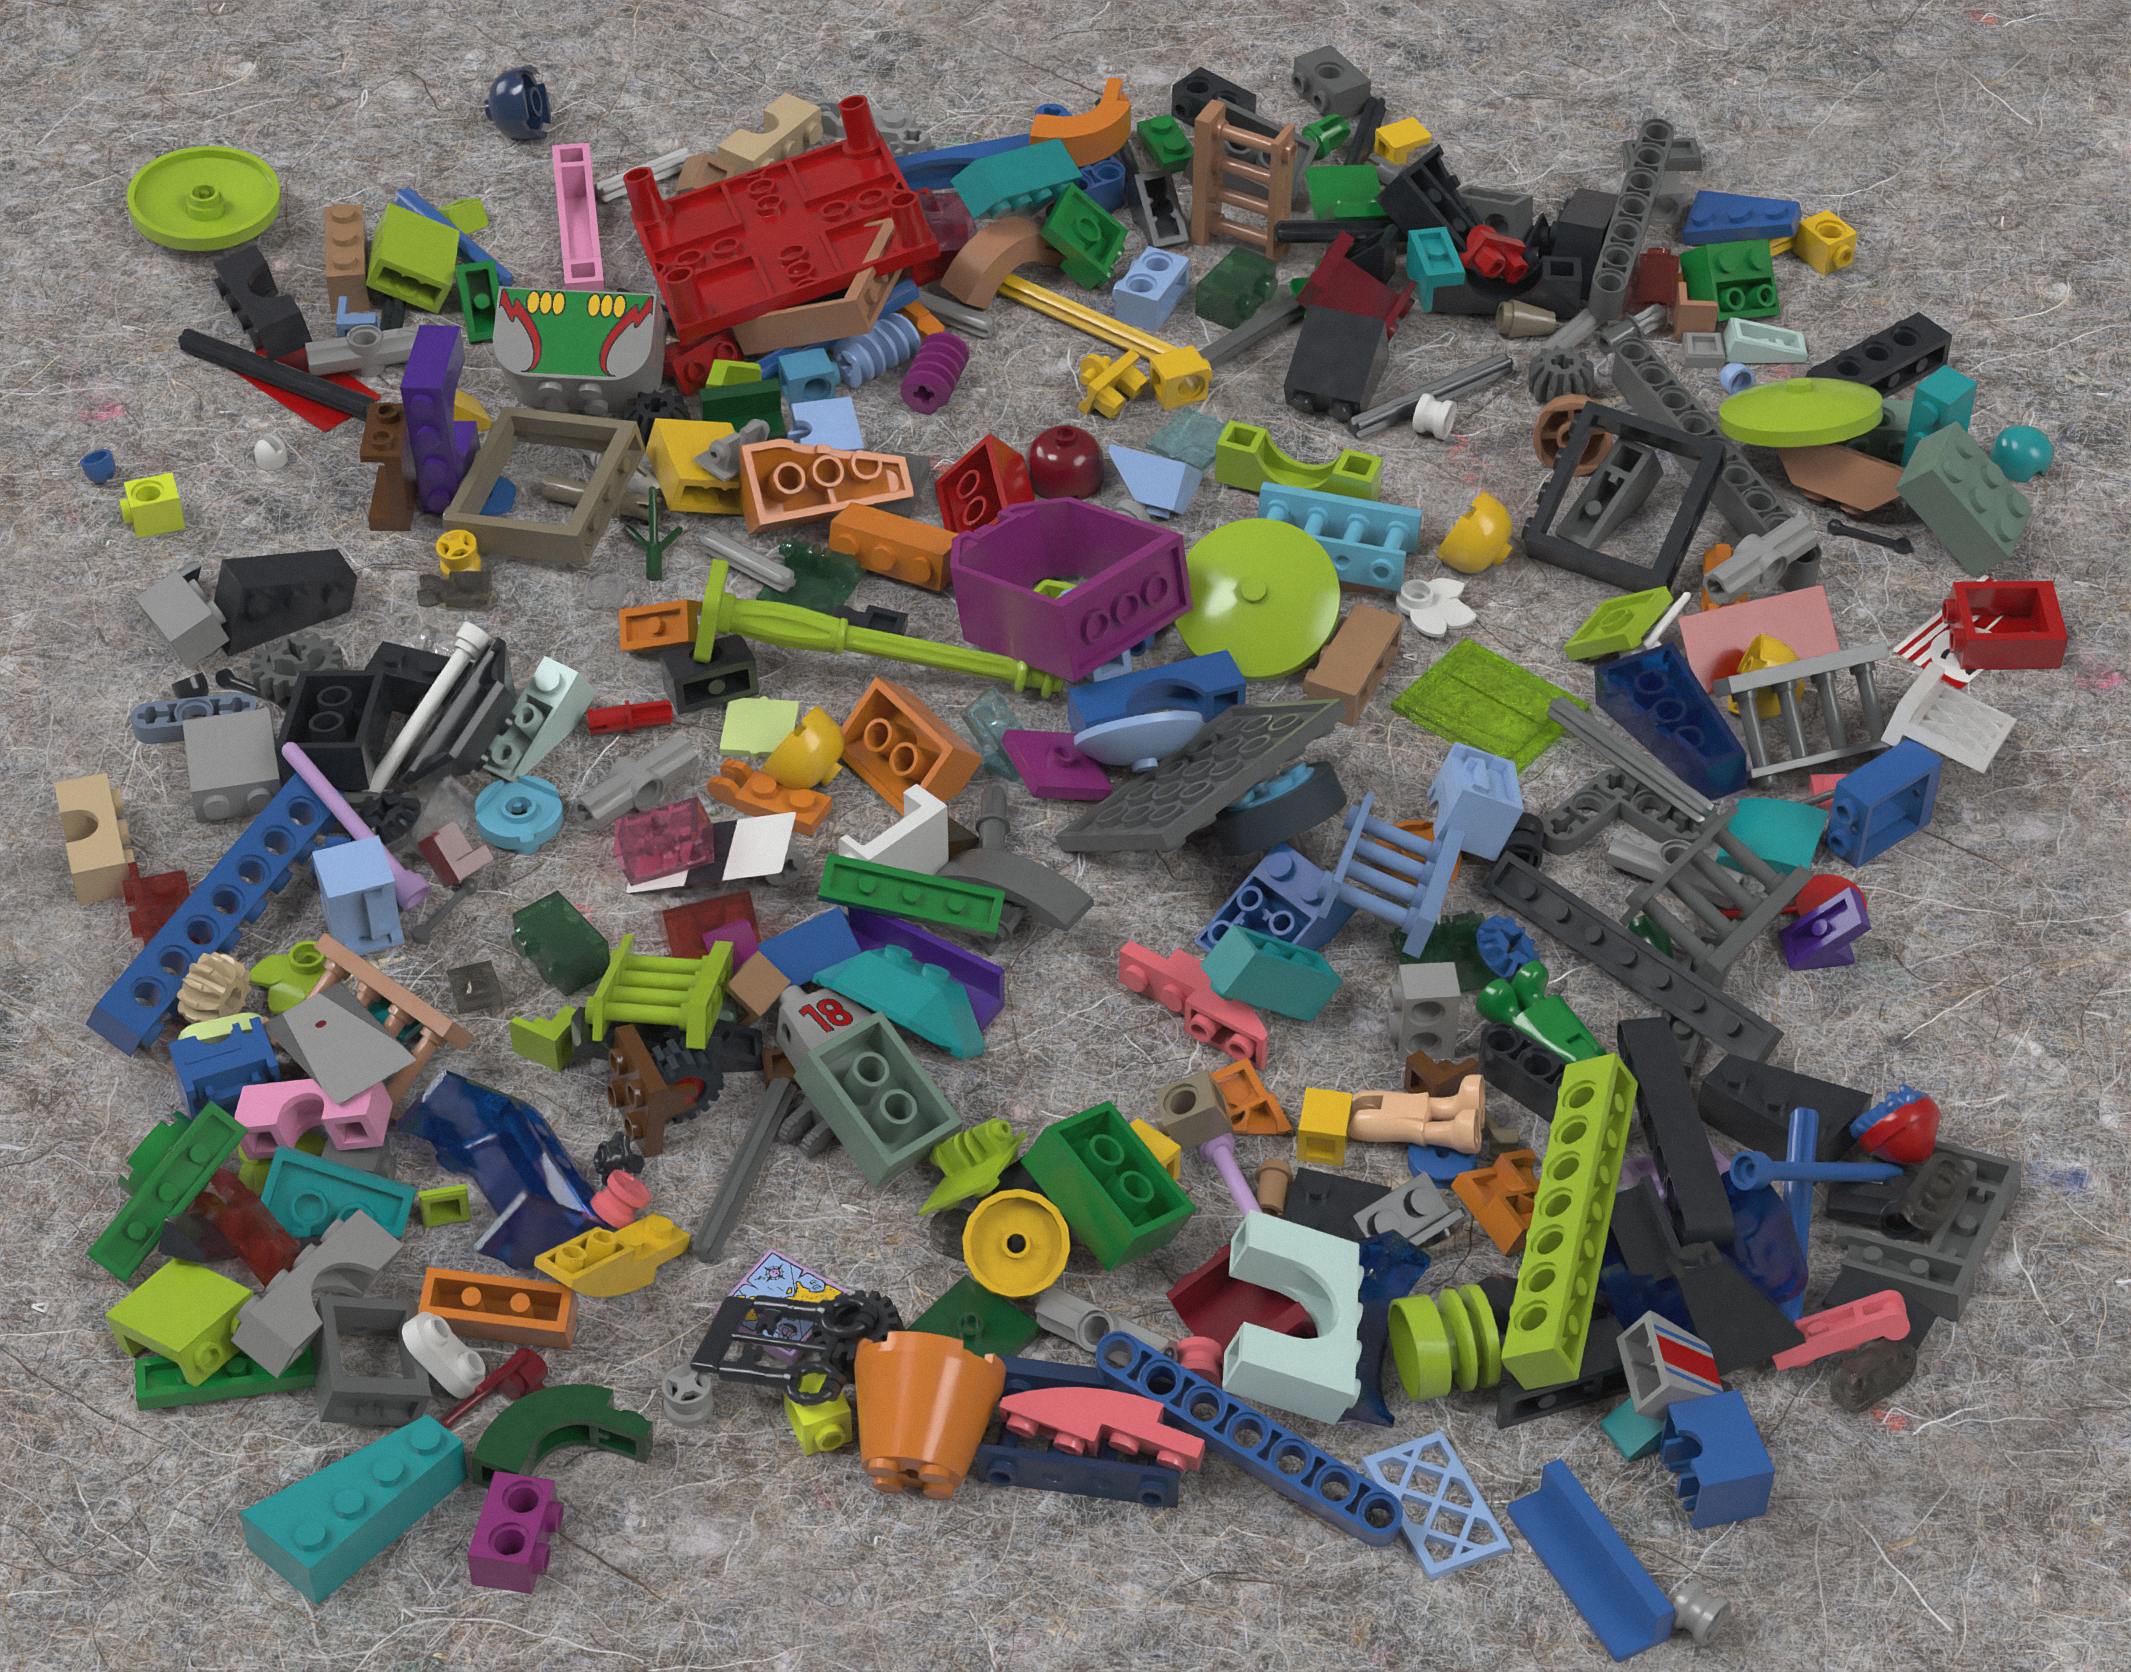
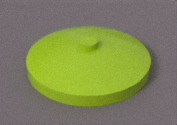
[127,146,281,251]
[1719,378,1883,447]
[1175,518,1341,682]

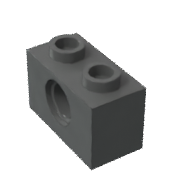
[1291,45,1371,120]

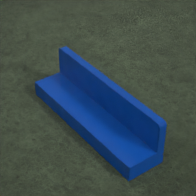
[1507,1458,1675,1663]

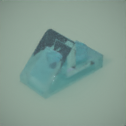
[959,687,1024,782]

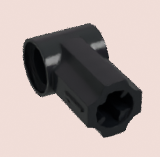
[1826,1176,1924,1240]

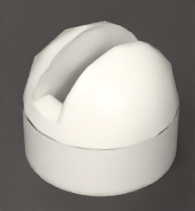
[254,435,288,470]

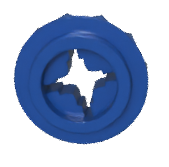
[1476,914,1541,982]

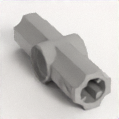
[305,325,419,377]
[1703,515,1818,606]
[573,734,698,832]
[1606,828,1746,910]
[1035,1286,1178,1367]

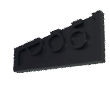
[1282,1167,1392,1303]

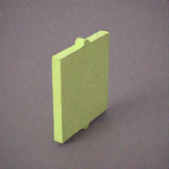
[719,696,799,760]

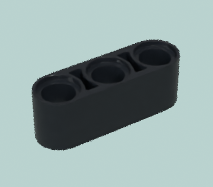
[1478,1022,1571,1124]

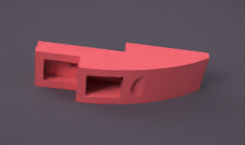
[1119,940,1268,1071]
[999,1387,1205,1473]

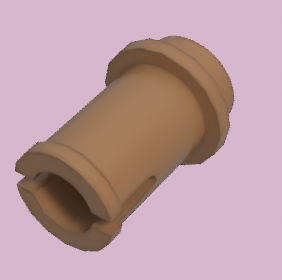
[1255,1158,1293,1219]

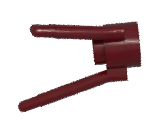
[441,1348,548,1428]

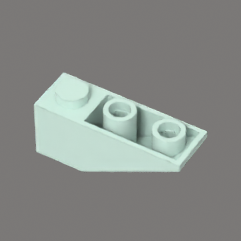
[483,656,597,782]

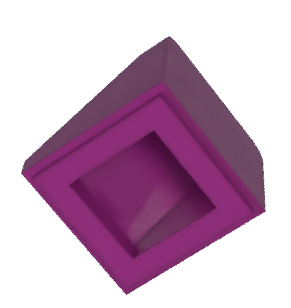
[701,919,761,973]

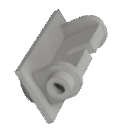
[693,419,770,482]

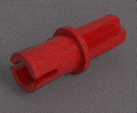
[587,700,674,736]

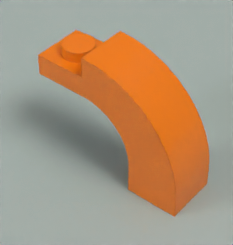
[1029,77,1131,167]

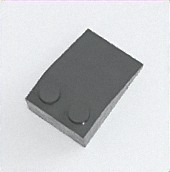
[1182,97,1319,205]

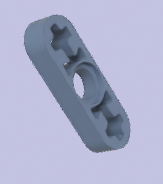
[131,693,257,744]

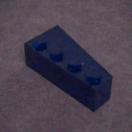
[1594,641,1747,801]

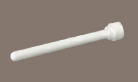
[361,622,492,794]

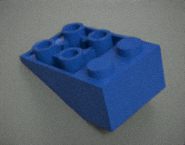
[1193,842,1358,954]

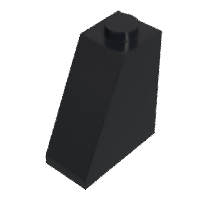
[1665,1240,1806,1377]

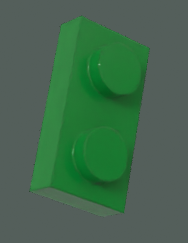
[1137,115,1194,174]

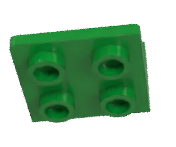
[1304,164,1392,220]

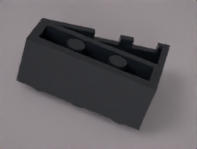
[1549,187,1619,301]

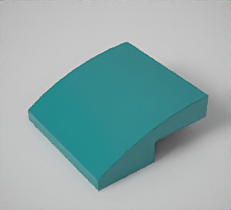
[1715,798,1829,876]

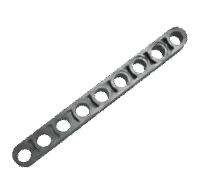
[1611,337,1822,592]

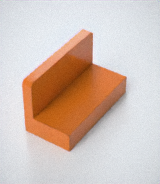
[619,599,703,653]

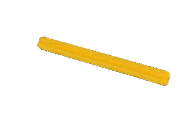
[997,273,1178,361]

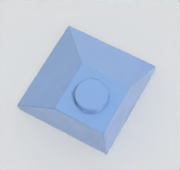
[1108,444,1204,519]

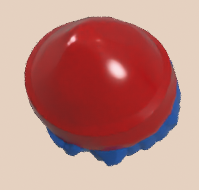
[1850,1084,1942,1165]

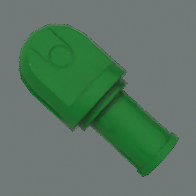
[1301,113,1351,160]

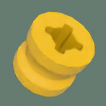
[436,530,482,582]

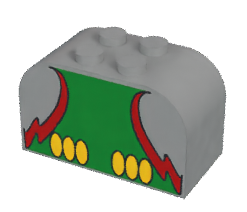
[493,286,668,415]

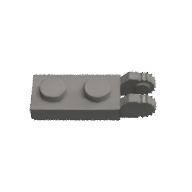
[816,97,916,145]

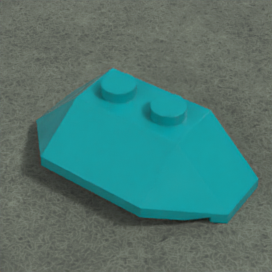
[812,944,986,1059]

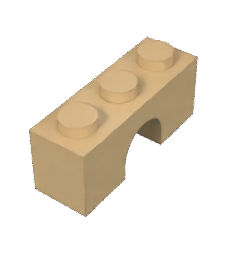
[718,93,823,176]
[54,772,137,905]

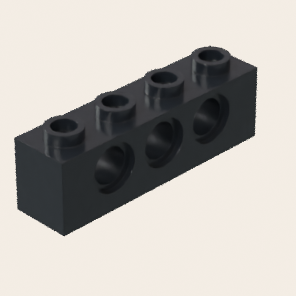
[1805,312,1953,399]

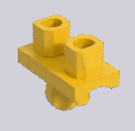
[1077,349,1149,419]

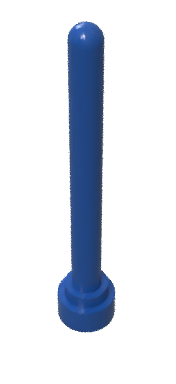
[1730,1151,1904,1190]

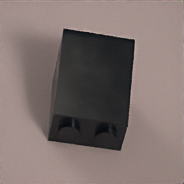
[1283,304,1390,421]

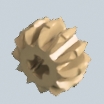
[177,952,251,1025]

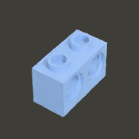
[1112,246,1190,332]

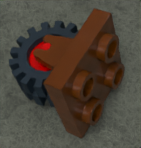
[606,1024,724,1158]

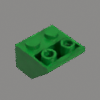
[1679,239,1781,322]

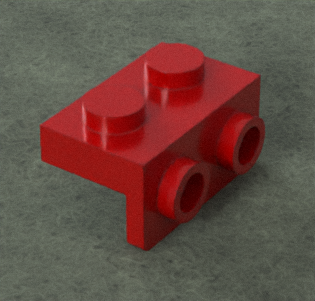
[662,327,744,396]

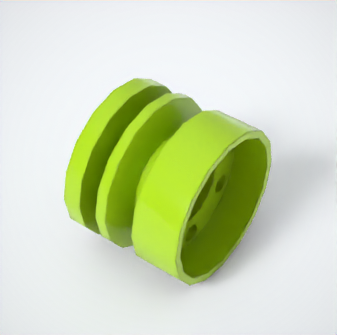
[1388,1283,1502,1402]

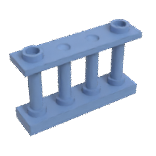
[1316,791,1466,958]

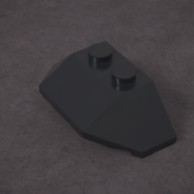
[395,637,517,787]

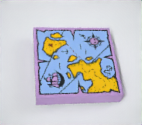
[712,1249,849,1366]

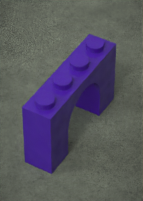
[400,325,481,514]

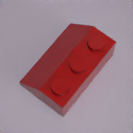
[934,433,1035,534]

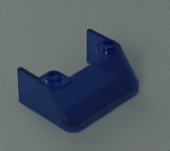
[395,1069,612,1270]

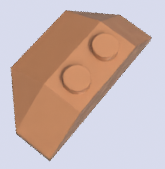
[1775,443,1905,516]

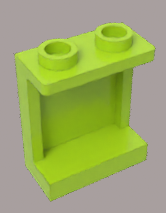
[105,1258,254,1387]

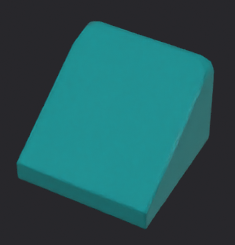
[1600,1397,1664,1462]

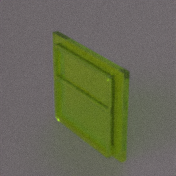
[1390,637,1590,777]

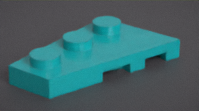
[249,1144,418,1238]

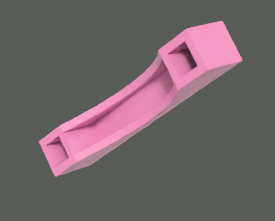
[552,143,605,291]

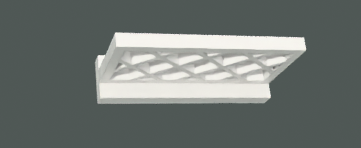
[1881,662,2017,774]

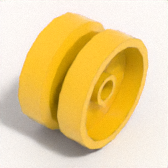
[962,1189,1070,1300]

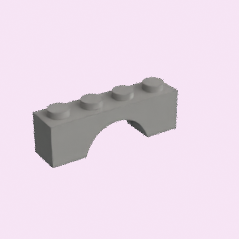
[231,1209,404,1378]

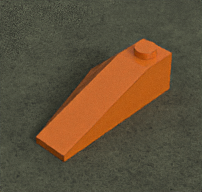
[739,439,914,535]

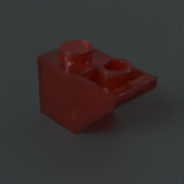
[1635,248,1680,307]

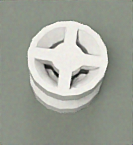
[1412,393,1457,440]

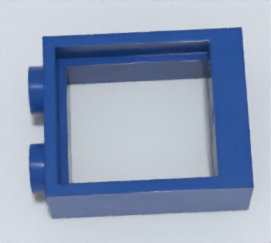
[1825,738,1943,869]

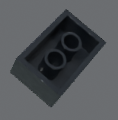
[274,670,392,791]

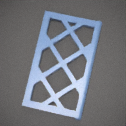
[1362,1430,1513,1580]

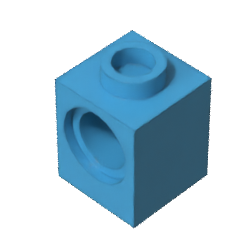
[778,347,841,411]

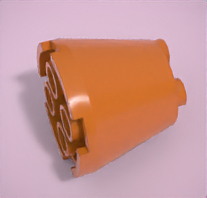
[854,1331,1006,1500]

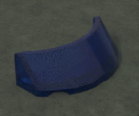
[1341,1229,1431,1428]

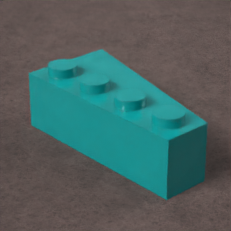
[950,138,1083,220]
[240,1414,469,1605]

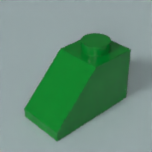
[454,260,499,343]

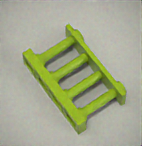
[585,934,733,1049]

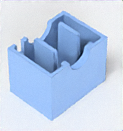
[788,396,865,452]
[1427,742,1524,861]
[312,835,405,956]

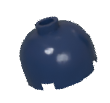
[485,65,551,141]

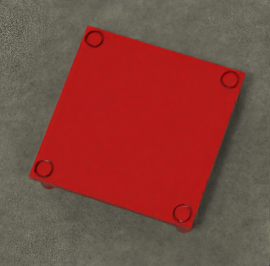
[623,95,942,343]

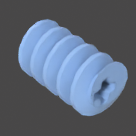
[833,313,921,388]

